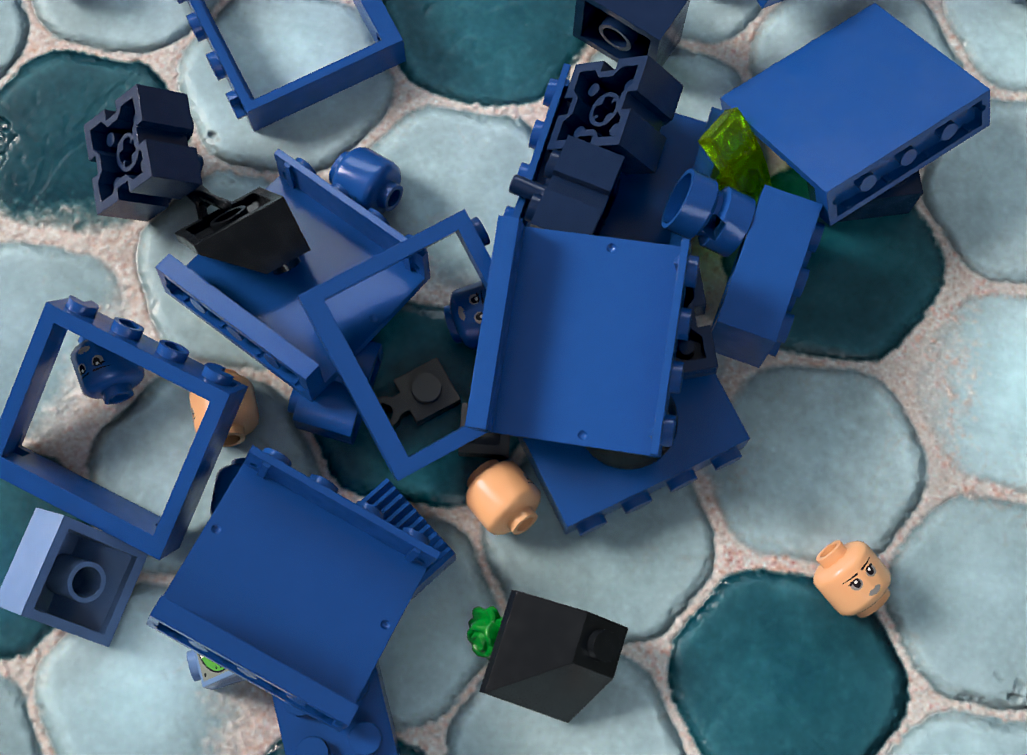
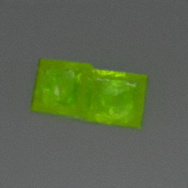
[698,107,772,203]

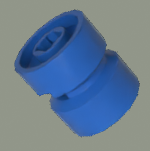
[661,168,756,257]

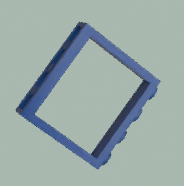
[177,0,406,132]
[298,209,491,481]
[0,295,248,560]

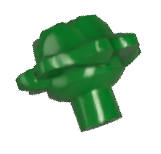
[467,606,503,661]

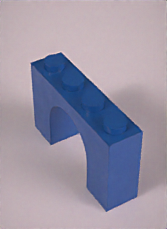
[517,374,750,536]

